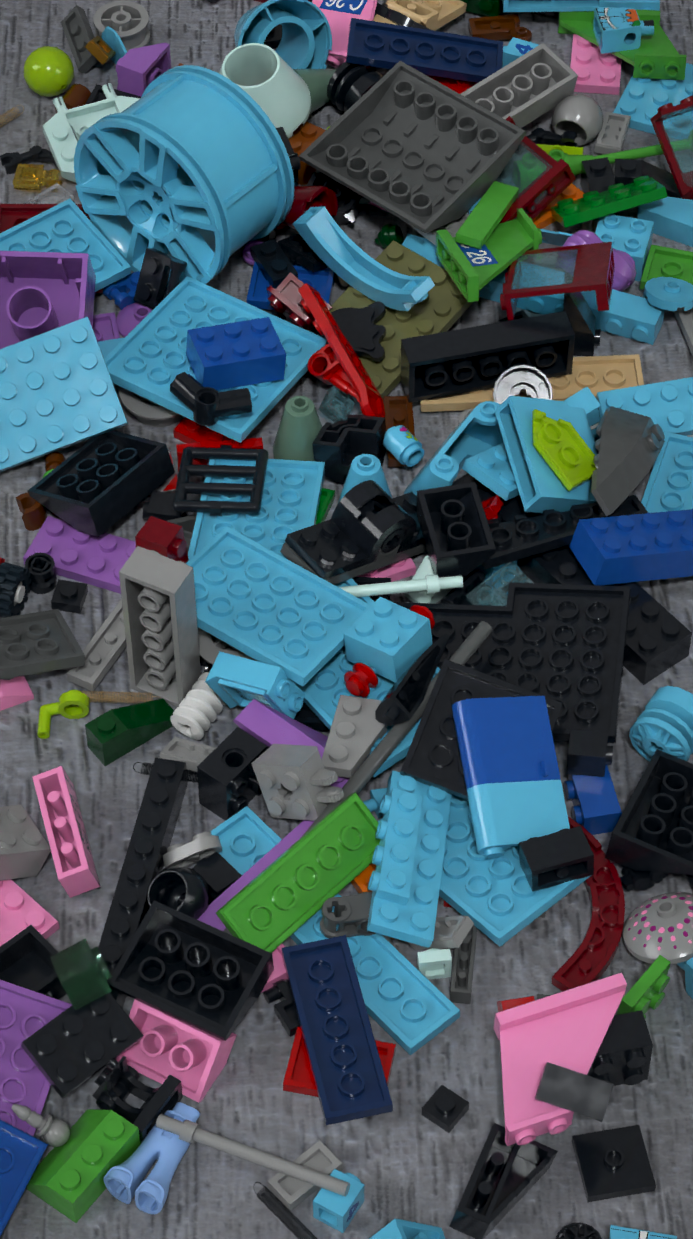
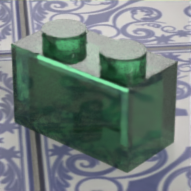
[50,938,112,1010]

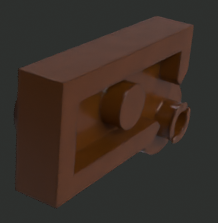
[468,14,532,42]

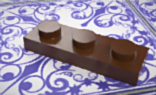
[383,396,417,467]

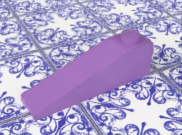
[233,699,350,789]

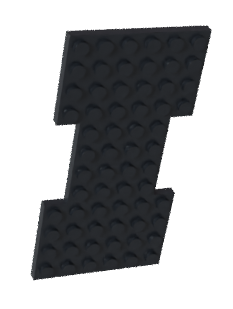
[294,577,631,743]

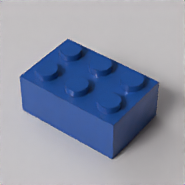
[186,317,286,390]

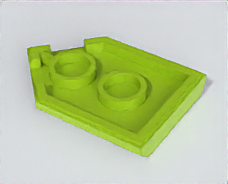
[532,409,596,492]

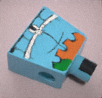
[593,7,654,54]

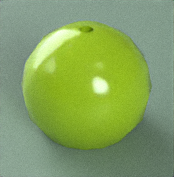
[24,46,74,97]

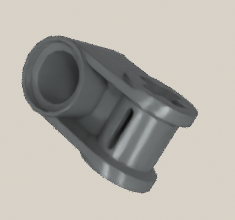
[320,892,376,938]

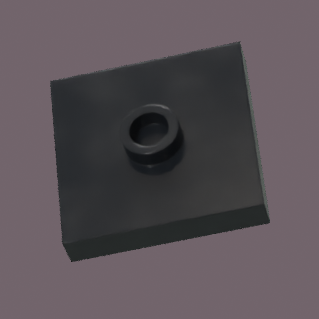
[572,1125,656,1202]

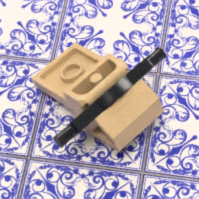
[373,0,467,31]

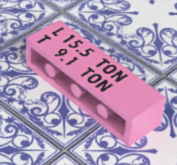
[32,766,100,898]

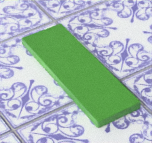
[216,792,380,953]

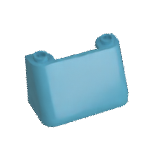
[404,401,504,496]

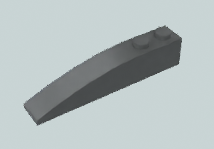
[591,406,665,516]

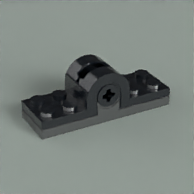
[280,480,427,585]

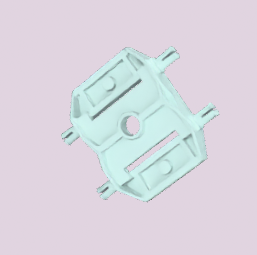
[43,83,140,183]

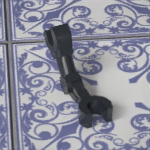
[514,128,577,157]
[0,146,58,174]

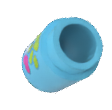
[383,425,424,467]

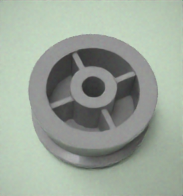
[93,0,150,52]

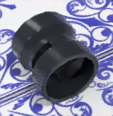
[25,553,57,594]

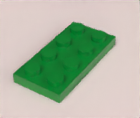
[551,176,667,228]

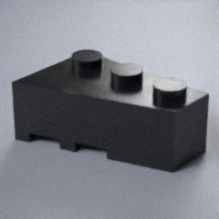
[449,1123,558,1239]

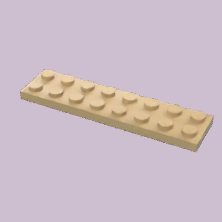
[420,354,644,412]

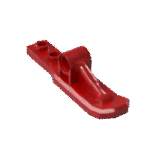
[298,283,385,418]

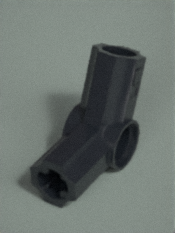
[170,372,252,426]

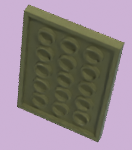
[308,240,480,398]

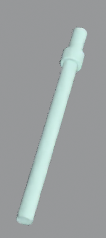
[339,575,463,597]

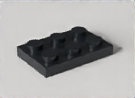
[21,983,144,1099]

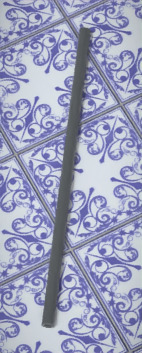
[223,621,493,936]

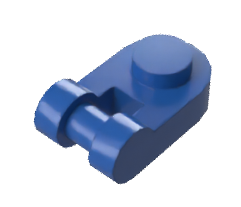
[103,271,140,310]

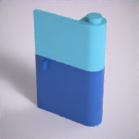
[451,696,570,859]

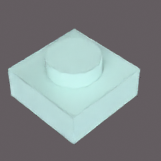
[417,948,452,980]

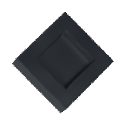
[51,579,88,614]
[422,1085,469,1133]

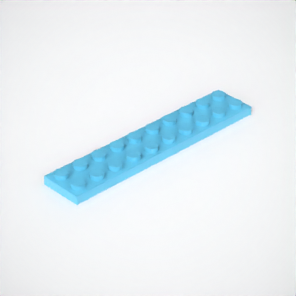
[210,806,460,1055]

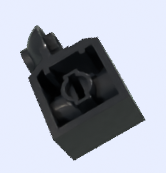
[197,727,269,821]

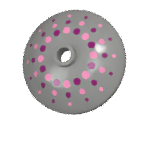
[623,892,693,964]

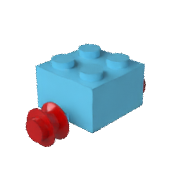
[343,597,435,697]

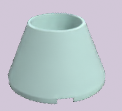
[219,43,311,139]

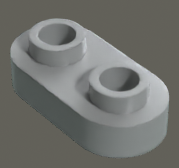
[162,832,222,869]

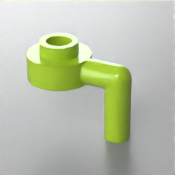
[37,690,90,739]

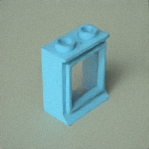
[205,651,305,719]

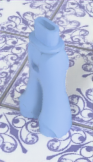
[103,1102,200,1214]

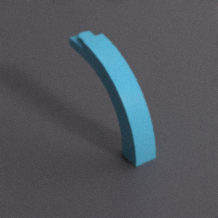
[293,206,435,311]

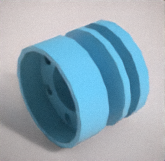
[629,686,693,762]

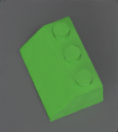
[25,1109,141,1223]

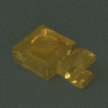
[13,164,62,191]

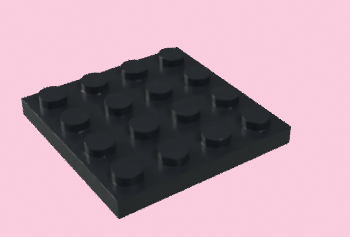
[400,659,563,800]

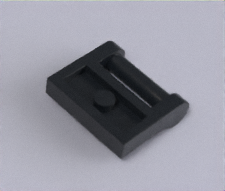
[133,248,187,309]

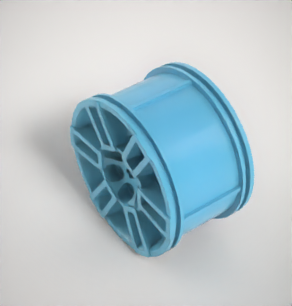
[74,65,295,288]

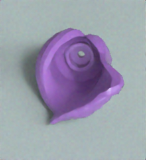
[555,230,637,292]

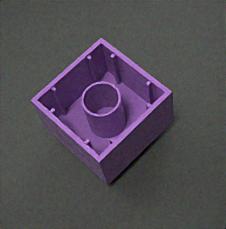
[0,251,96,349]

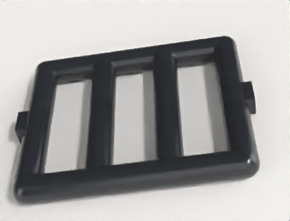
[172,445,269,516]

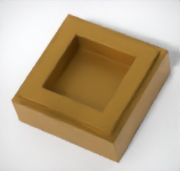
[85,36,115,65]

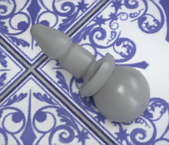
[11,1104,70,1147]

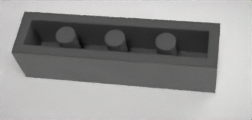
[450,925,477,1004]

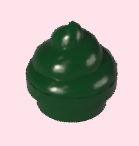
[375,224,404,249]

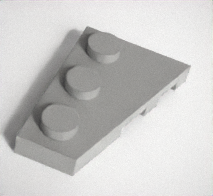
[322,695,387,778]

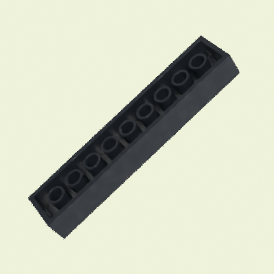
[452,473,692,685]

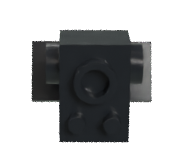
[92,1056,183,1143]

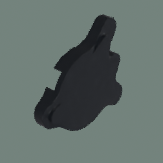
[310,301,386,362]

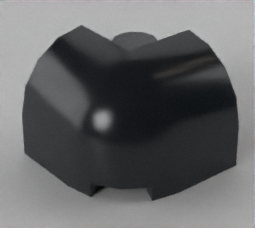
[312,415,386,484]

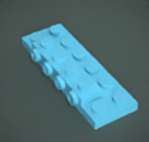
[367,770,452,948]

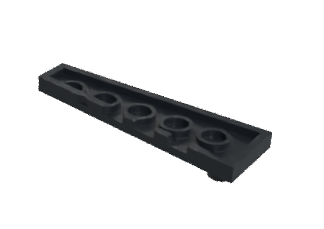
[482,495,648,570]

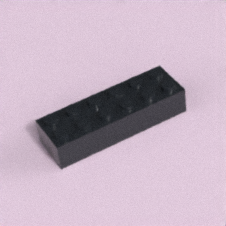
[401,311,575,403]

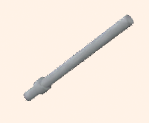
[156,1114,350,1197]

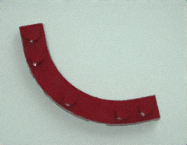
[551,817,625,992]

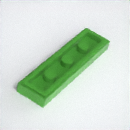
[455,181,519,249]

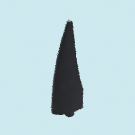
[375,633,449,726]

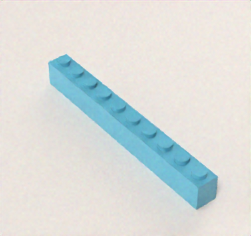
[402,234,665,345]

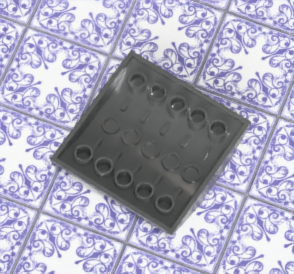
[299,61,526,233]

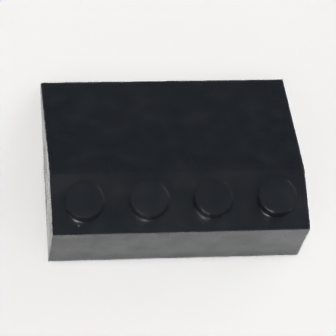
[28,430,175,537]
[605,749,693,875]
[106,900,274,1041]

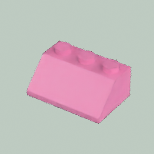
[115,999,237,1103]

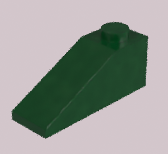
[85,698,174,766]

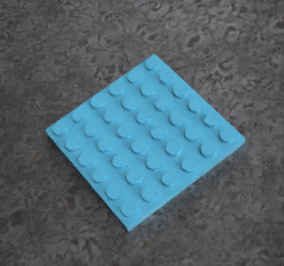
[104,276,328,443]

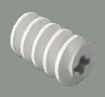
[170,672,226,740]

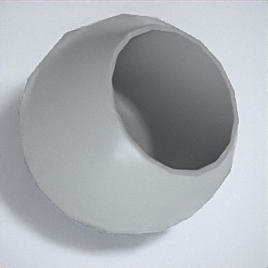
[552,94,603,146]

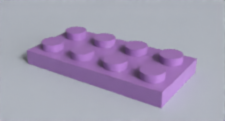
[23,516,136,594]

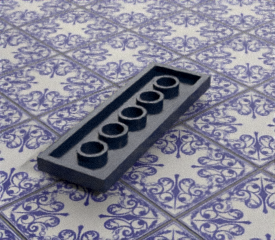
[346,18,503,83]
[282,935,393,1125]

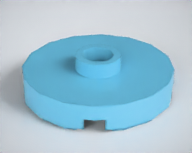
[643,277,693,312]

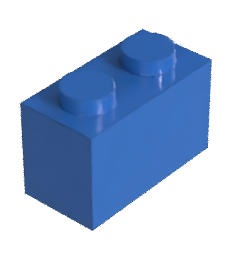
[564,765,622,835]

